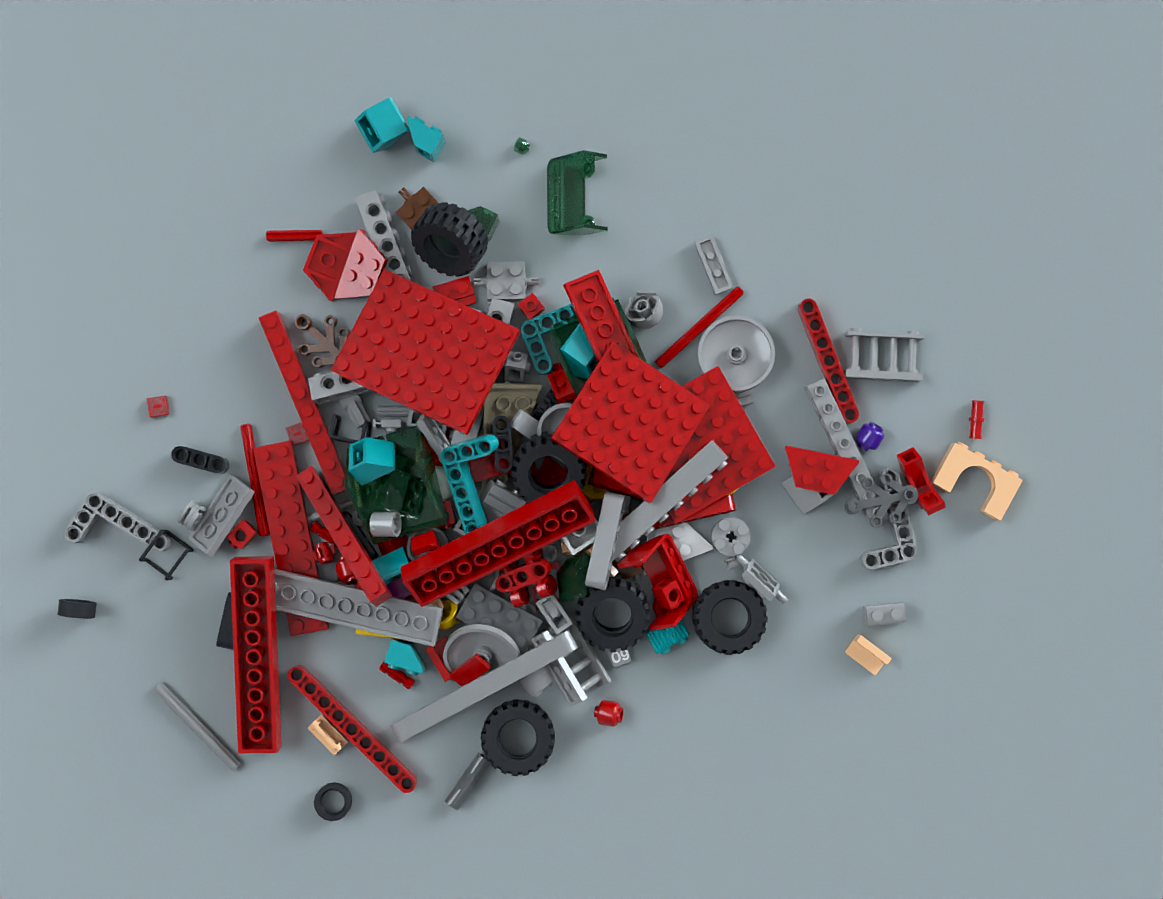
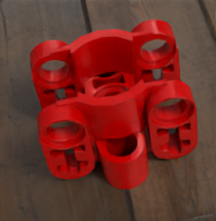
[495,548,557,608]

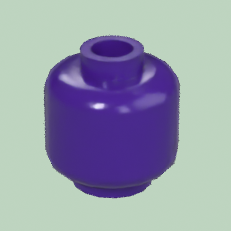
[856,422,885,451]

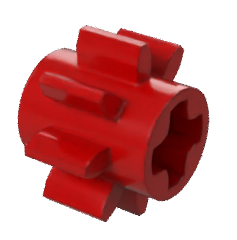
[312,541,337,565]

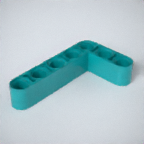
[521,304,579,375]
[440,434,499,534]

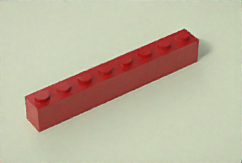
[296,466,393,607]

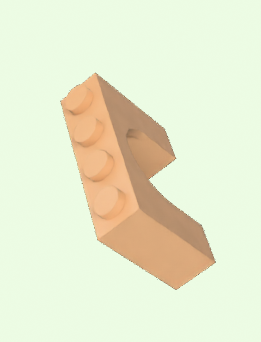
[930,442,1023,521]

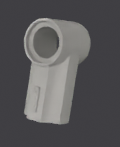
[339,394,371,428]

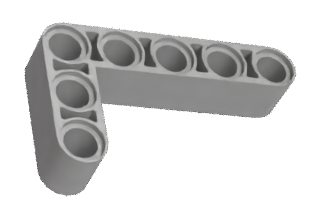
[860,468,918,569]
[585,492,632,590]
[64,493,172,551]

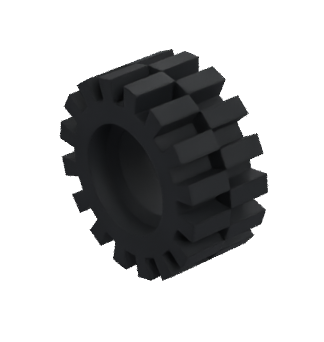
[532,389,558,422]

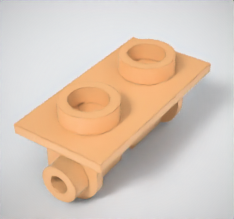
[308,714,348,755]

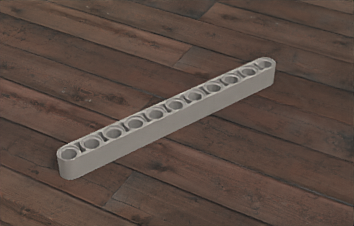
[391,630,578,743]

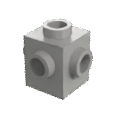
[502,351,531,383]

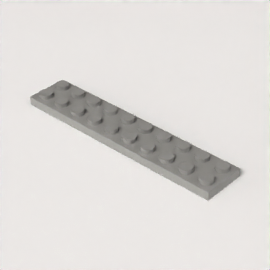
[274,569,443,647]

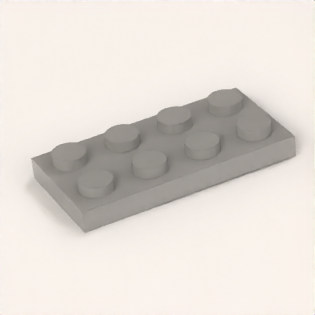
[188,474,255,557]

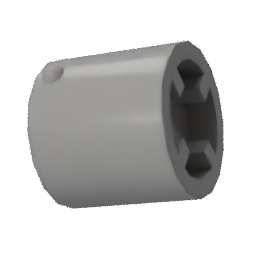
[370,511,402,537]

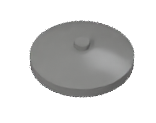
[698,316,775,392]
[443,624,520,678]

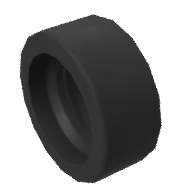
[57,599,97,619]
[314,782,352,821]

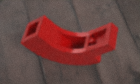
[896,447,946,516]

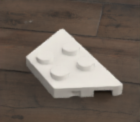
[643,523,714,575]

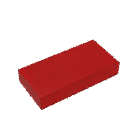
[449,653,491,687]

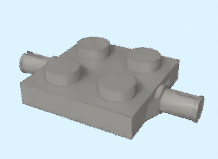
[474,261,539,301]
[735,554,789,604]

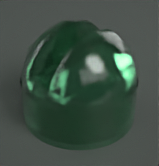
[514,137,530,154]

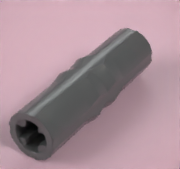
[445,753,491,810]

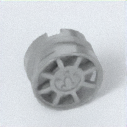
[178,500,206,531]

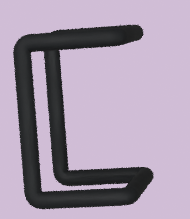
[328,414,372,444]
[139,530,193,581]

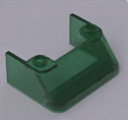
[547,150,608,235]

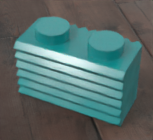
[645,620,690,655]

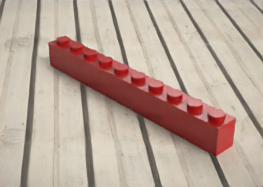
[258,310,353,495]

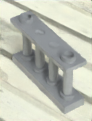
[843,328,925,382]
[531,614,611,707]

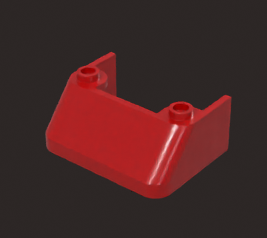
[617,534,698,631]

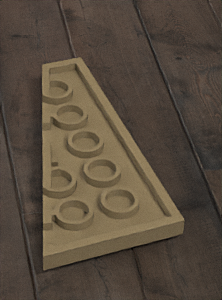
[480,383,542,495]

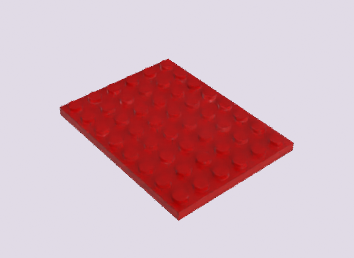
[330,269,520,435]

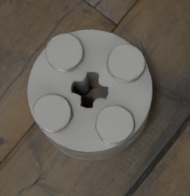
[710,517,751,556]
[518,665,557,698]

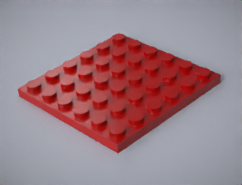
[550,341,710,504]
[662,366,776,524]

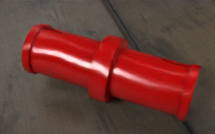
[969,400,985,439]

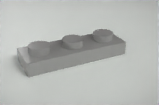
[694,235,733,295]

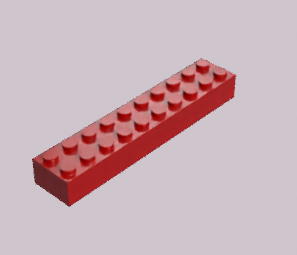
[400,480,596,607]
[230,556,282,754]

